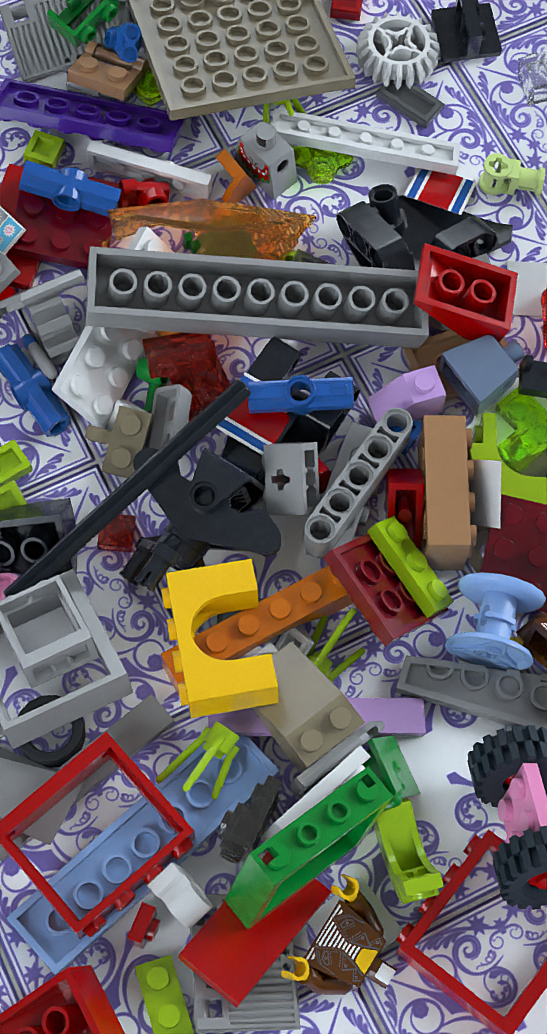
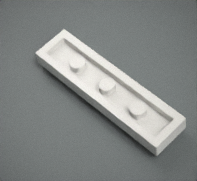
[87,140,212,203]

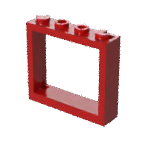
[0,731,195,939]
[395,829,547,1034]

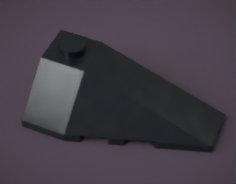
[0,498,77,579]

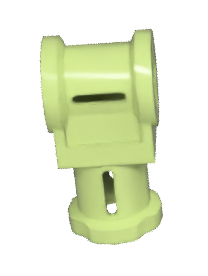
[478,153,545,196]

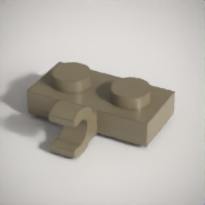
[84,405,154,478]

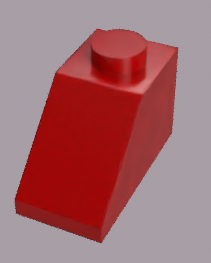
[385,468,424,548]

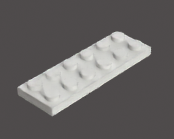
[52,226,174,428]

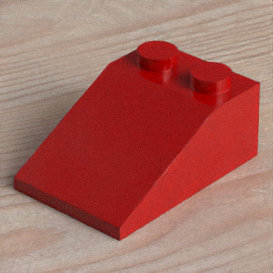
[413,243,518,343]
[0,965,125,1034]

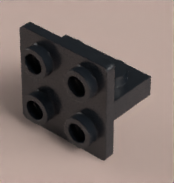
[431,0,502,63]

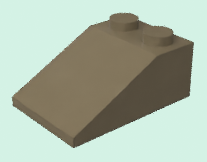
[251,641,365,773]

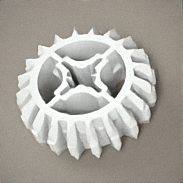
[356,11,440,90]

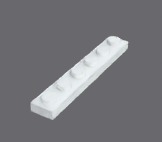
[272,108,460,175]

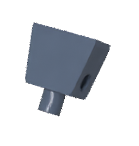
[439,335,525,417]

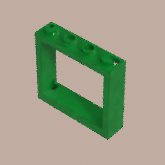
[224,766,393,930]

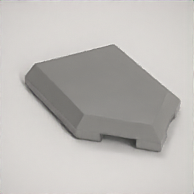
[0,269,85,316]
[289,721,385,797]

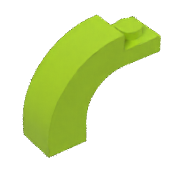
[468,413,547,505]
[374,798,444,904]

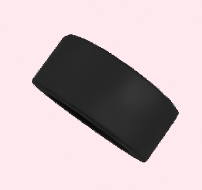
[18,695,86,768]

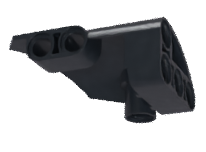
[336,184,513,271]

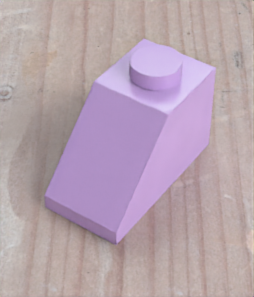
[367,365,446,428]

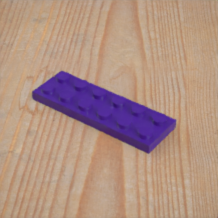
[0,78,187,153]

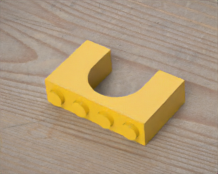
[161,559,279,718]

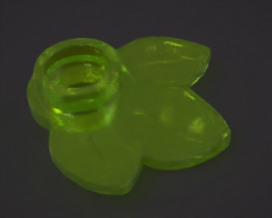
[292,146,353,184]

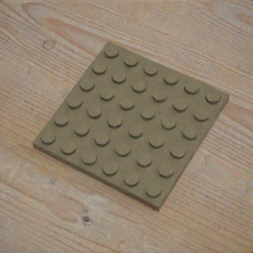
[126,0,356,121]

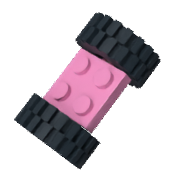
[467,725,547,910]

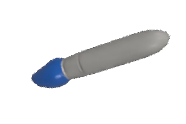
[22,334,57,379]

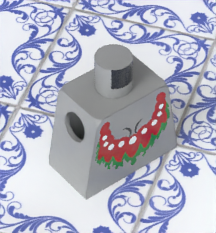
[234,121,297,200]

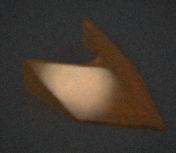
[107,199,316,342]

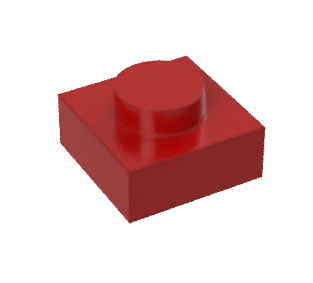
[127,902,161,949]

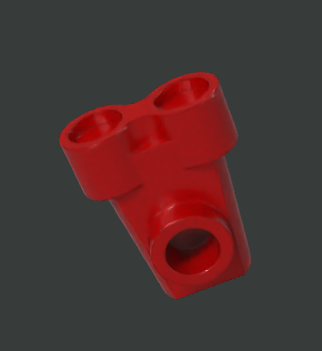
[118,178,170,216]

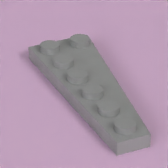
[395,655,547,731]

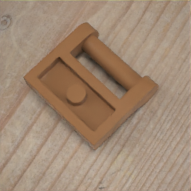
[67,40,149,101]

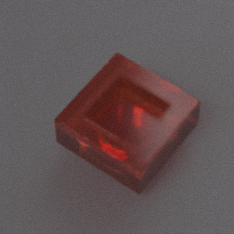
[97,514,136,553]

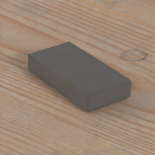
[376,79,445,129]

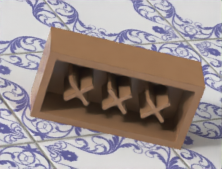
[417,415,477,571]

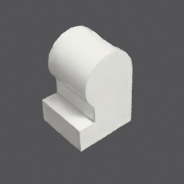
[147,862,213,929]

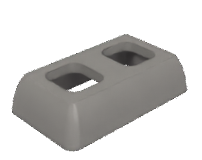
[146,384,192,459]

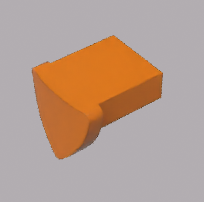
[215,149,257,206]

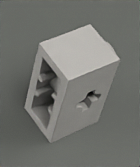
[262,442,320,515]

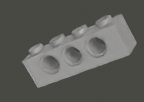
[306,421,385,560]

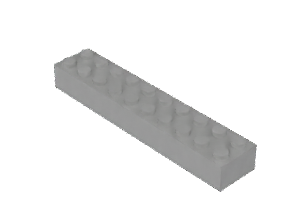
[85,246,429,348]

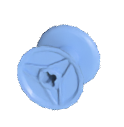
[445,572,546,670]

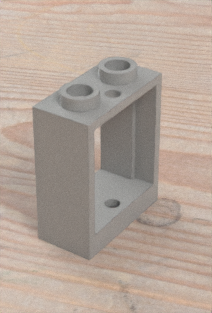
[0,575,99,689]

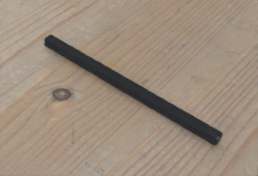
[3,379,251,598]

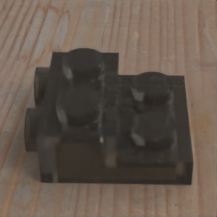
[218,775,282,865]

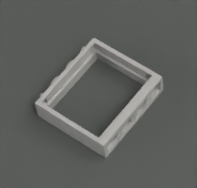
[0,569,134,749]

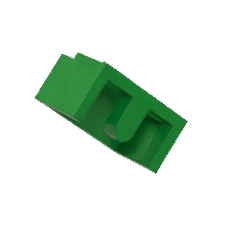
[47,0,119,48]

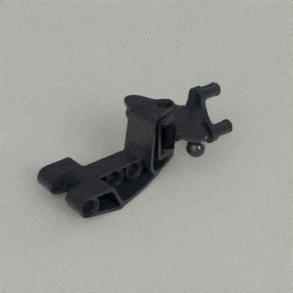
[119,336,361,609]

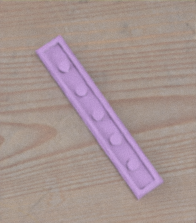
[208,698,426,736]

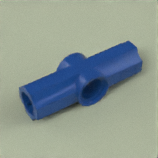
[19,161,121,218]
[0,343,71,437]
[248,375,354,415]

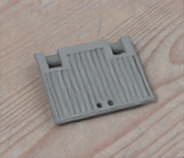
[0,0,121,82]
[190,894,301,1033]

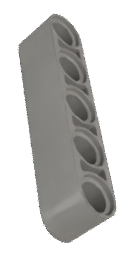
[303,408,413,556]

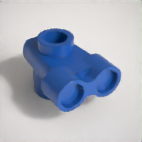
[104,22,142,63]

